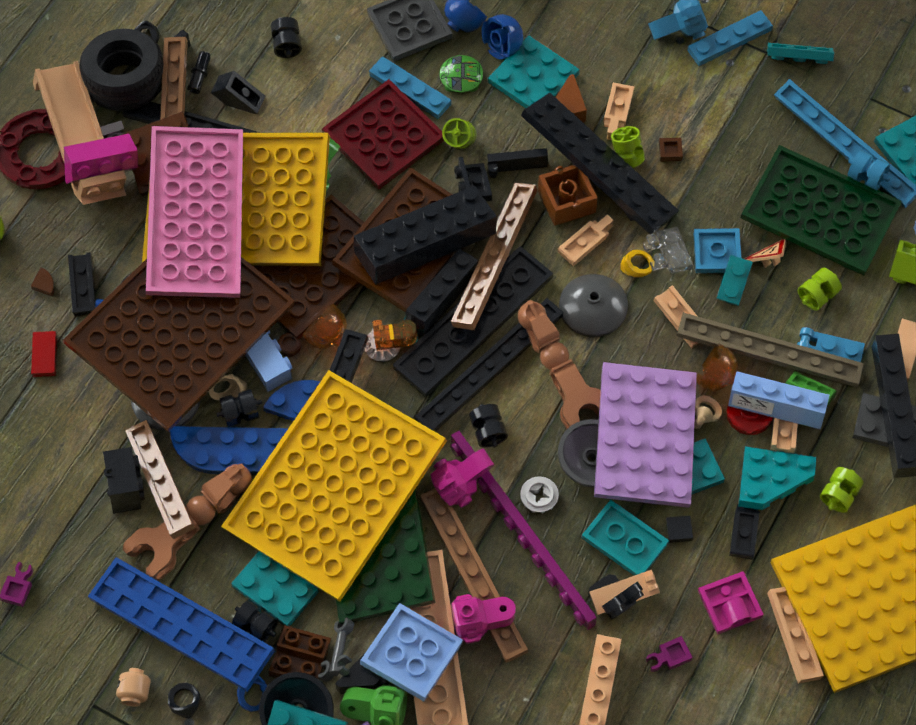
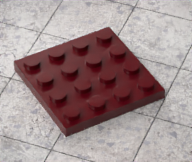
[322,79,444,190]

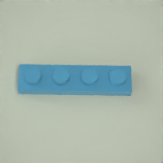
[687,10,773,66]
[369,56,451,119]

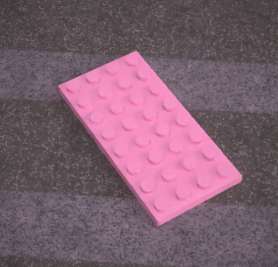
[146,126,243,298]

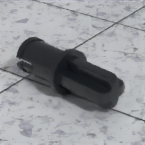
[187,51,211,94]

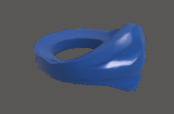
[237,676,267,712]

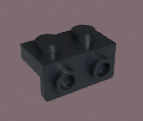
[454,157,492,202]

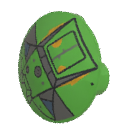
[440,55,483,93]

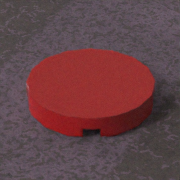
[726,403,773,435]

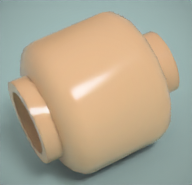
[116,668,151,707]

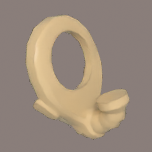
[208,374,247,400]
[694,395,722,429]

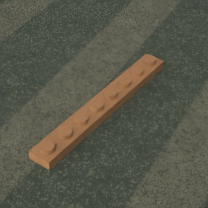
[451,183,537,330]
[420,489,528,663]

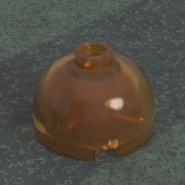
[302,304,347,349]
[696,343,738,391]

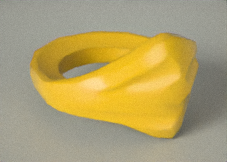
[620,250,654,277]

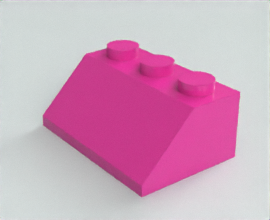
[64,134,138,184]

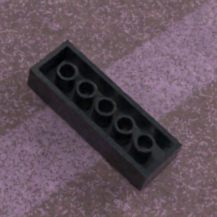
[354,186,497,285]

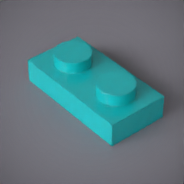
[716,255,753,306]

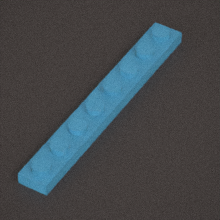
[774,79,916,208]

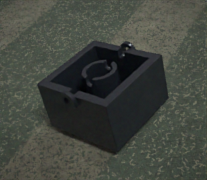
[103,447,145,514]

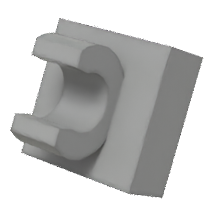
[100,121,124,138]

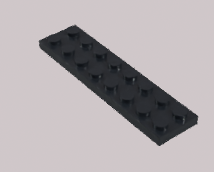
[521,93,679,235]
[392,246,553,397]

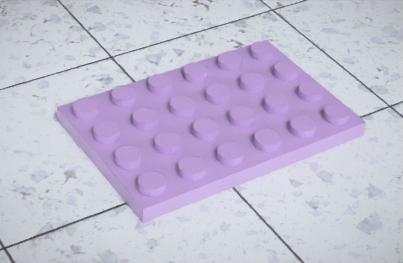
[594,362,697,507]

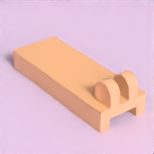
[653,285,699,349]
[897,318,916,382]
[771,418,798,453]
[589,570,660,615]

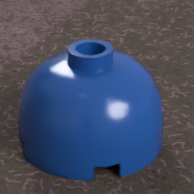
[444,0,487,32]
[481,14,523,59]

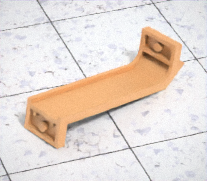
[33,61,126,205]

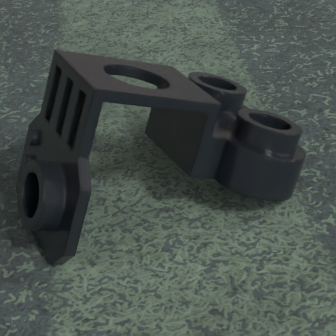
[588,574,644,620]

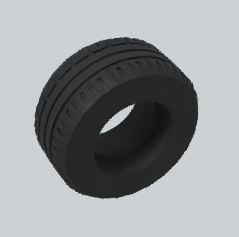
[79,29,164,111]

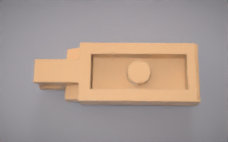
[604,82,634,140]
[558,214,614,267]

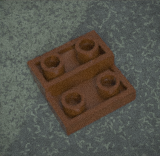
[269,625,331,679]

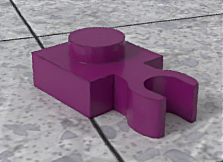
[0,562,33,607]
[646,636,693,672]

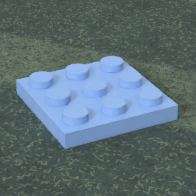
[360,603,463,702]

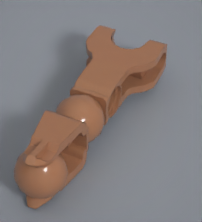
[518,300,601,429]
[123,463,252,581]

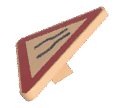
[744,239,786,268]

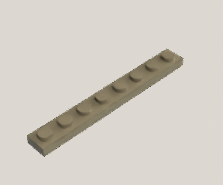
[677,312,864,387]

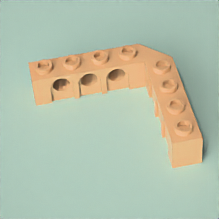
[579,634,621,725]

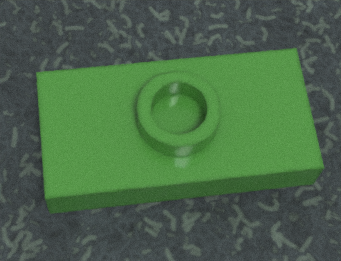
[785,371,837,407]

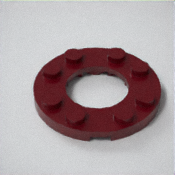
[0,109,65,189]

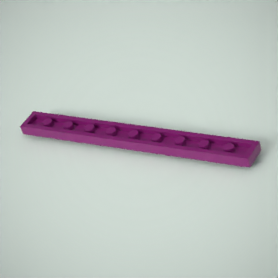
[450,430,597,630]

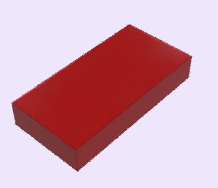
[31,331,57,377]

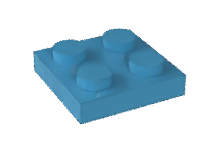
[693,228,741,273]

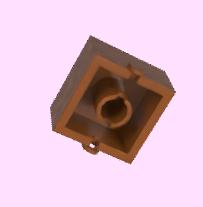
[538,165,598,226]

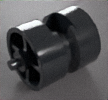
[270,17,302,58]
[216,389,263,427]
[469,404,508,448]
[232,599,279,642]

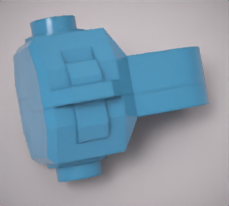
[648,0,708,40]

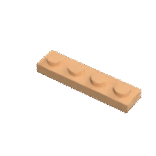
[767,587,824,684]

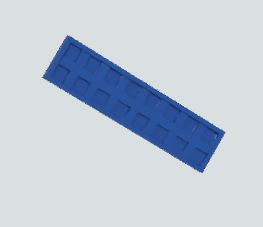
[88,557,275,692]

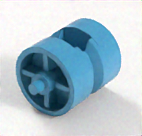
[848,150,890,190]

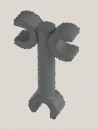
[318,618,354,682]

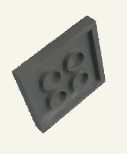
[367,0,452,62]

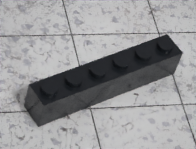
[871,333,916,478]

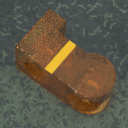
[372,320,418,351]

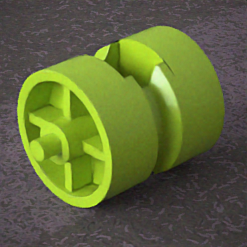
[442,118,477,149]
[611,126,645,168]
[797,268,842,311]
[820,467,864,513]

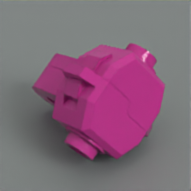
[430,449,494,508]
[451,594,516,644]

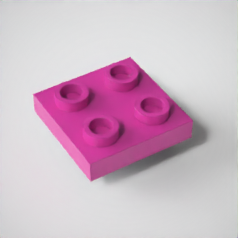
[698,571,764,635]

